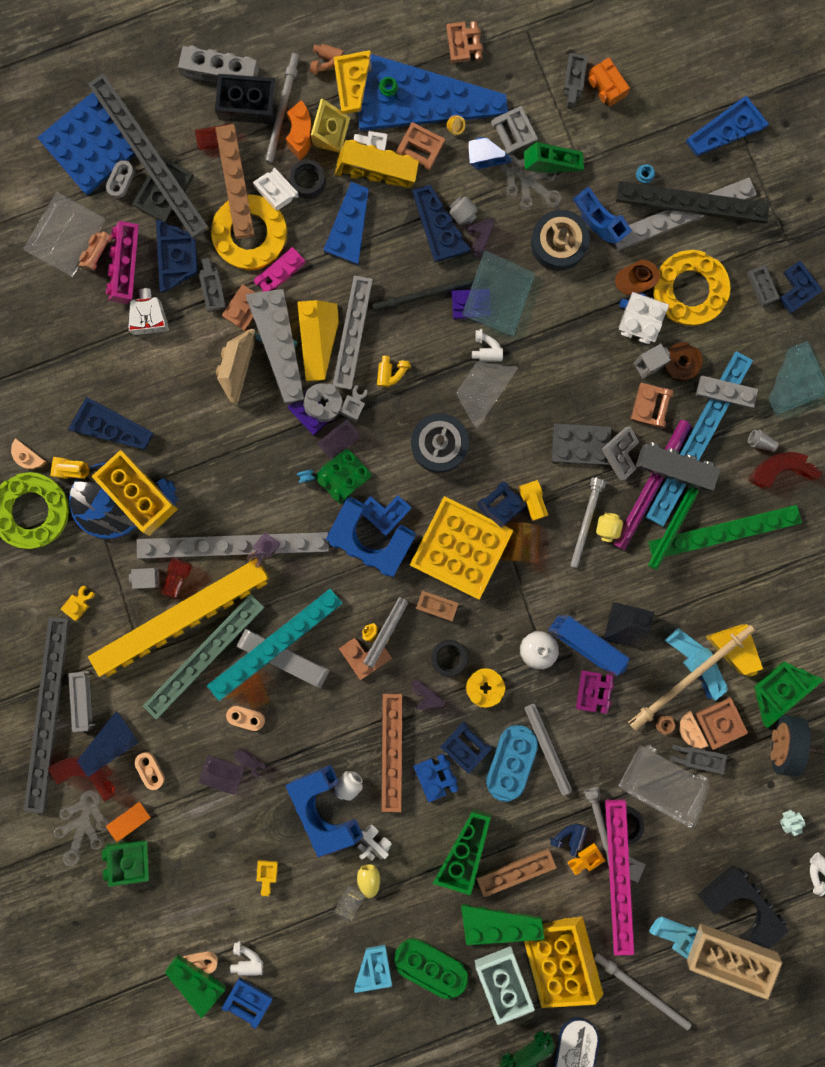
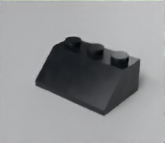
[215,73,276,125]

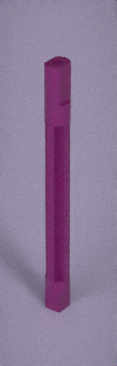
[613,420,692,551]

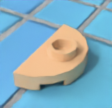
[11,438,47,469]
[679,711,709,748]

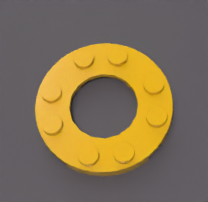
[211,194,287,270]
[653,250,730,326]

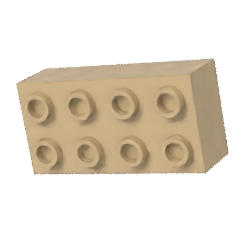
[687,924,782,1000]

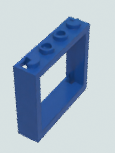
[548,615,629,675]

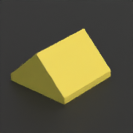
[311,99,351,153]

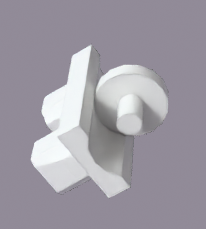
[357,825,392,861]

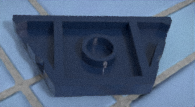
[156,220,198,293]

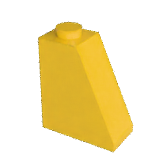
[706,624,763,677]

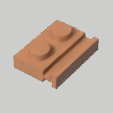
[222,284,255,332]

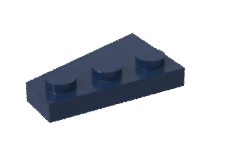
[76,711,139,778]

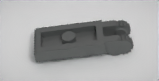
[670,744,728,774]

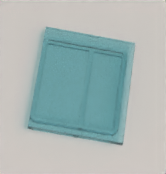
[462,250,535,337]

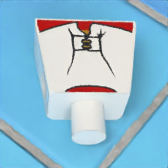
[129,288,169,335]

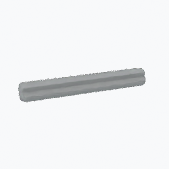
[364,597,408,668]

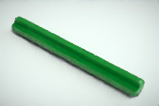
[648,487,699,570]

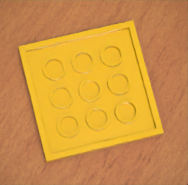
[410,496,513,600]

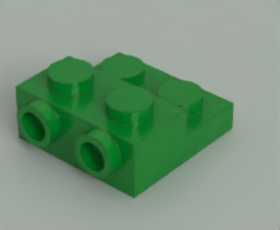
[102,840,149,887]

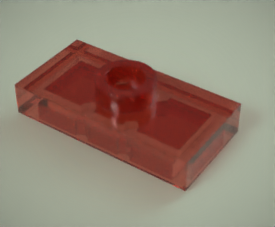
[195,123,232,151]

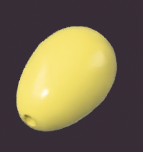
[357,865,380,898]

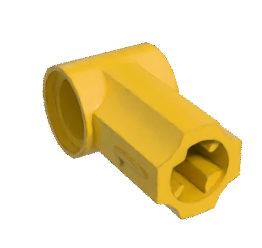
[50,457,90,479]
[519,480,548,521]

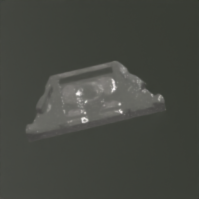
[456,361,518,429]

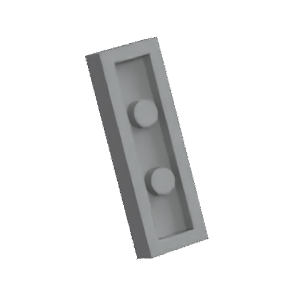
[696,376,758,409]

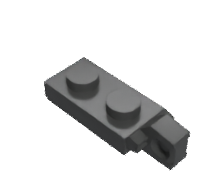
[563,53,588,108]
[199,258,226,313]

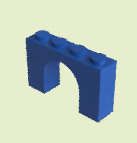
[326,496,417,577]
[285,765,364,857]

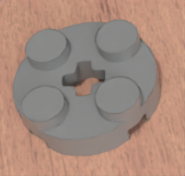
[303,384,342,422]

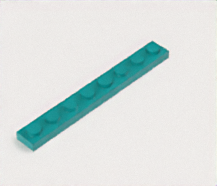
[207,589,342,702]

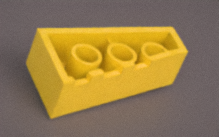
[335,140,419,188]

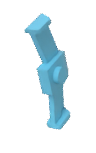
[664,628,728,700]
[649,917,698,959]

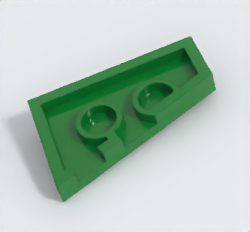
[165,954,226,1019]

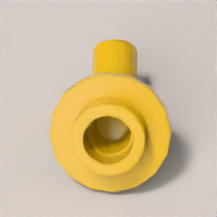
[362,623,389,644]

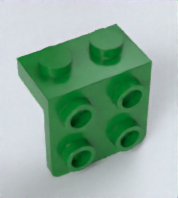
[315,449,372,505]

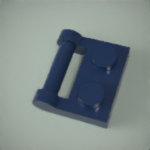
[477,481,527,528]
[440,721,492,774]

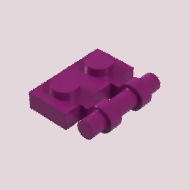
[575,670,615,714]

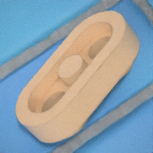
[226,705,265,731]
[135,752,165,790]
[183,951,218,974]

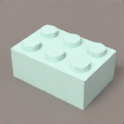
[475,946,535,1025]

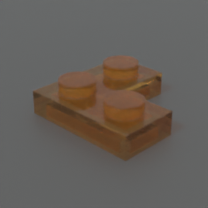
[226,672,271,710]

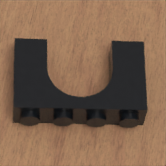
[697,865,789,949]

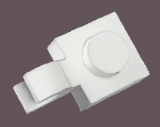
[354,131,387,151]

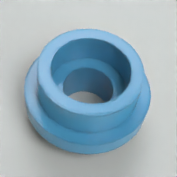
[636,164,655,184]

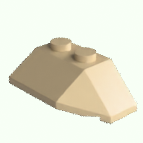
[216,329,257,406]

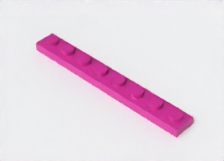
[605,800,634,955]

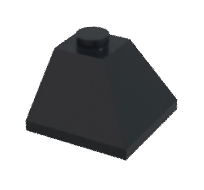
[603,602,655,649]

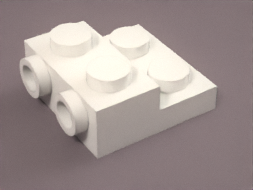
[618,292,669,344]

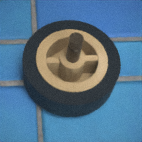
[531,210,590,271]

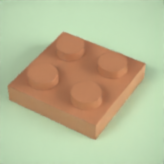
[694,697,748,750]

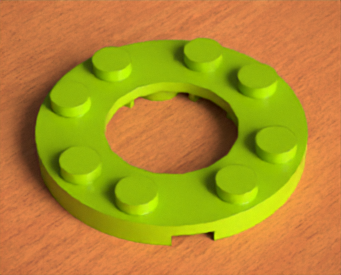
[0,472,69,549]

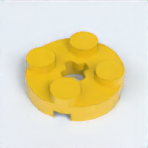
[466,668,505,707]

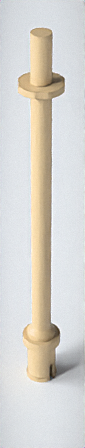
[628,625,756,731]

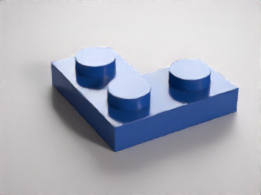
[362,495,412,536]

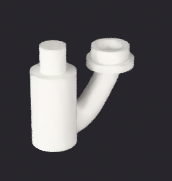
[472,329,503,362]
[810,853,825,896]
[230,941,263,976]

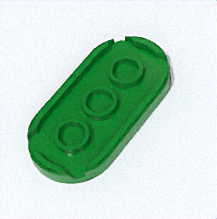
[395,938,468,999]

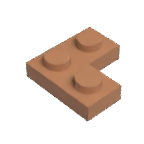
[339,638,392,680]

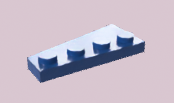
[685,95,769,157]
[323,182,369,266]

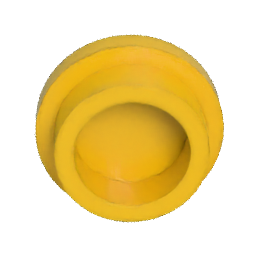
[447,115,465,135]

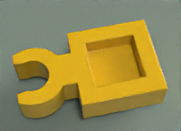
[61,586,95,621]

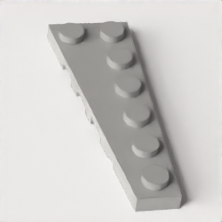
[246,289,304,404]

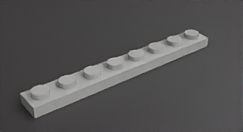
[613,178,757,251]

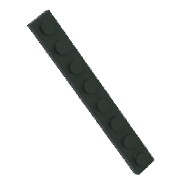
[616,181,770,224]

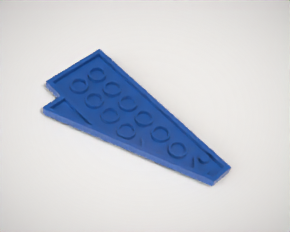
[358,55,508,131]

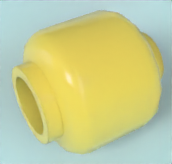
[596,513,623,542]

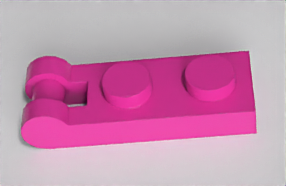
[253,247,306,292]

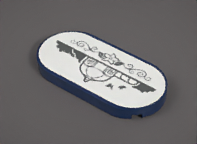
[553,1017,599,1067]

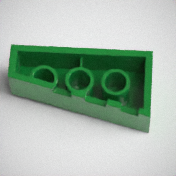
[433,808,492,895]

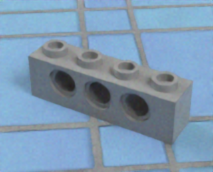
[178,46,259,83]

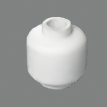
[334,771,363,801]

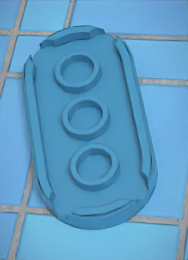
[486,725,538,802]

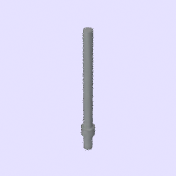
[265,53,299,163]
[593,952,691,1030]

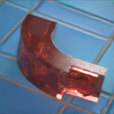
[748,452,822,490]
[48,755,116,802]

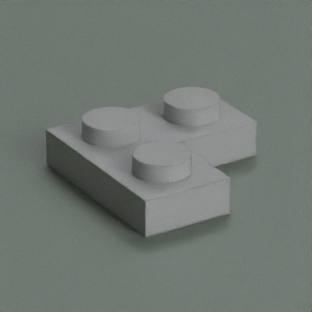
[601,427,639,480]

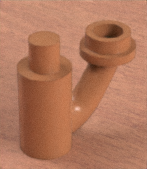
[310,44,344,75]

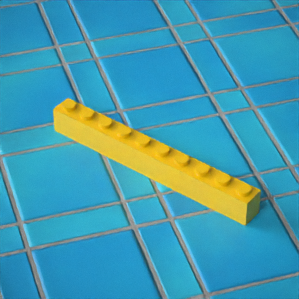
[88,558,270,677]

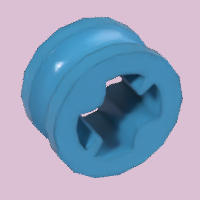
[297,470,316,483]

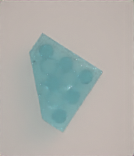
[769,341,825,415]

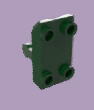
[499,1031,555,1067]

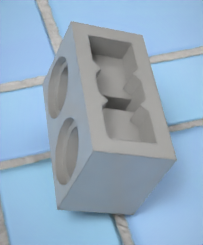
[633,344,670,379]

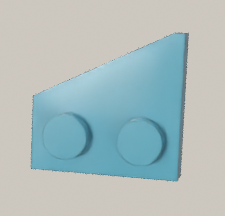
[354,945,392,993]

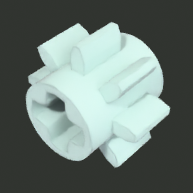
[780,810,805,836]

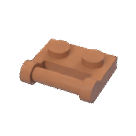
[396,122,445,171]
[79,231,113,271]
[630,383,674,428]

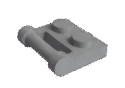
[491,106,538,156]

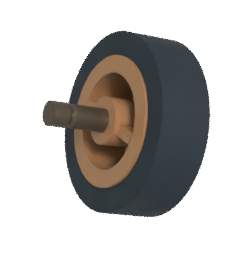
[771,715,823,777]

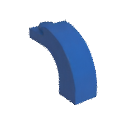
[572,187,632,243]

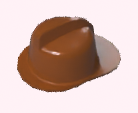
[615,260,660,295]

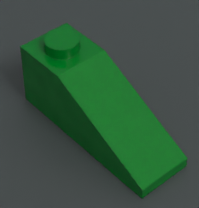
[524,142,584,173]

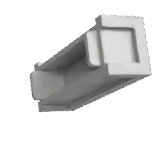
[69,671,95,732]

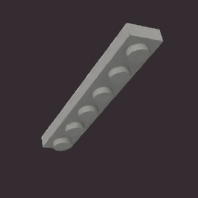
[333,275,373,391]

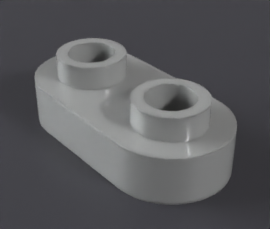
[106,161,134,199]

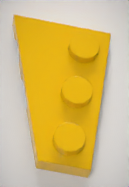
[333,50,371,114]

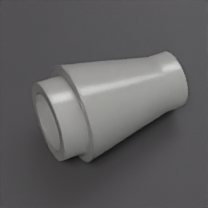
[748,429,779,452]

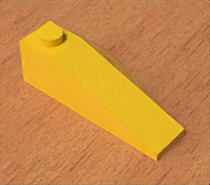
[298,300,339,382]

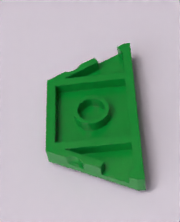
[754,661,824,728]

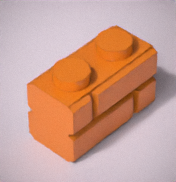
[588,58,630,107]

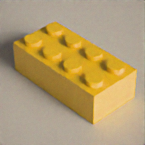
[92,450,178,536]

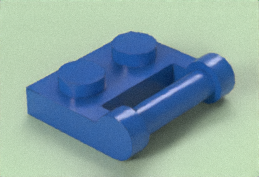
[222,977,273,1029]

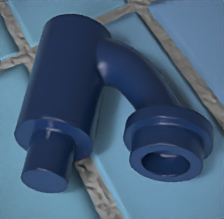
[550,823,588,857]

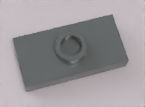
[746,264,780,307]

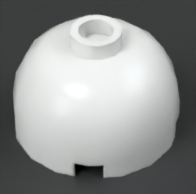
[520,631,559,669]

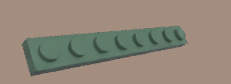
[143,594,265,719]

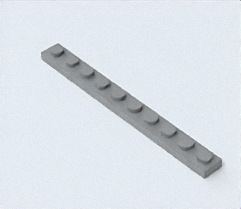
[137,532,329,559]

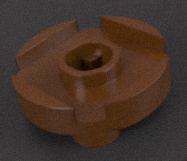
[664,342,703,381]

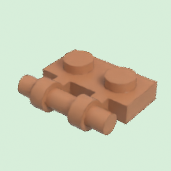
[446,21,483,64]

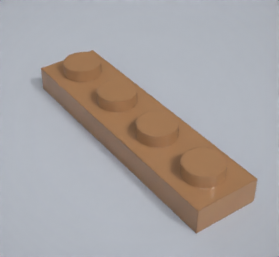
[476,848,556,897]

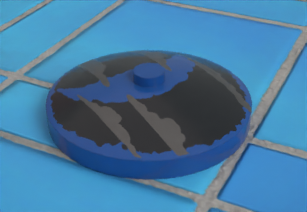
[69,462,137,539]

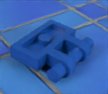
[414,753,459,803]

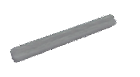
[525,704,572,796]

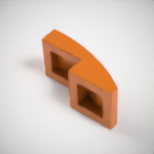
[105,802,151,842]

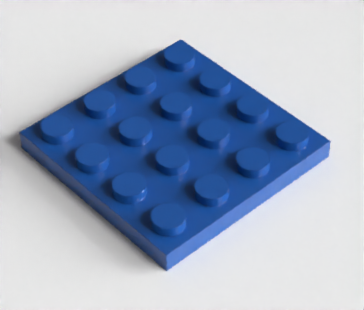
[37,92,136,196]

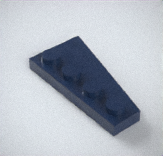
[412,185,471,263]
[68,397,154,450]

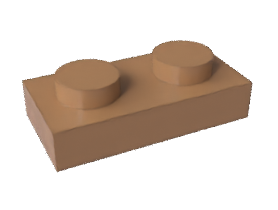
[416,591,459,621]

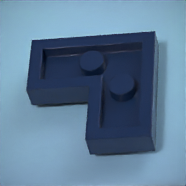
[779,261,823,314]

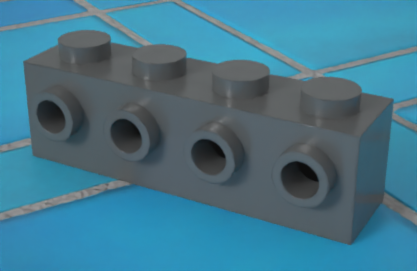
[635,442,721,492]

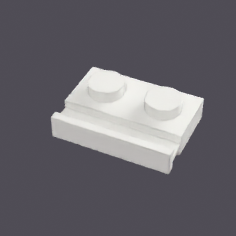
[253,168,298,211]

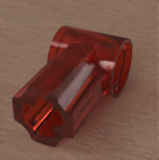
[161,557,192,599]

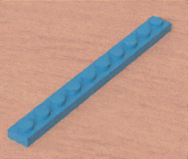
[645,351,753,527]

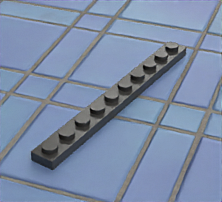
[88,73,209,240]
[24,617,70,813]

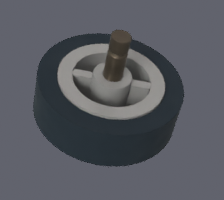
[411,413,469,473]

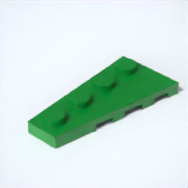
[461,903,545,945]

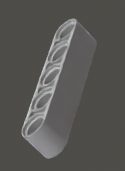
[237,628,330,688]

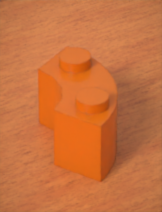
[286,100,312,161]

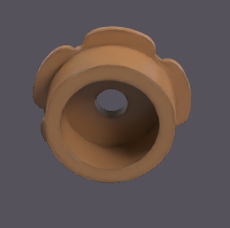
[656,716,675,735]

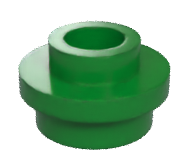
[379,77,398,97]

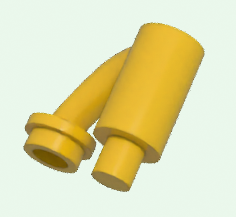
[377,356,411,388]

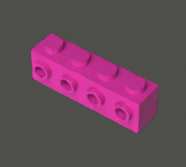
[106,221,139,304]

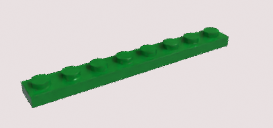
[648,505,802,557]

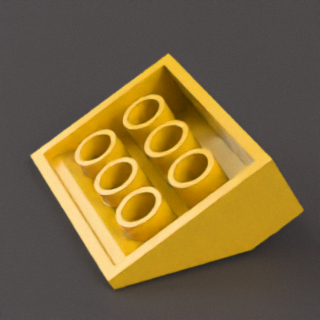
[524,916,603,1008]

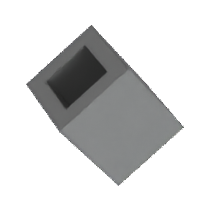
[129,568,160,589]

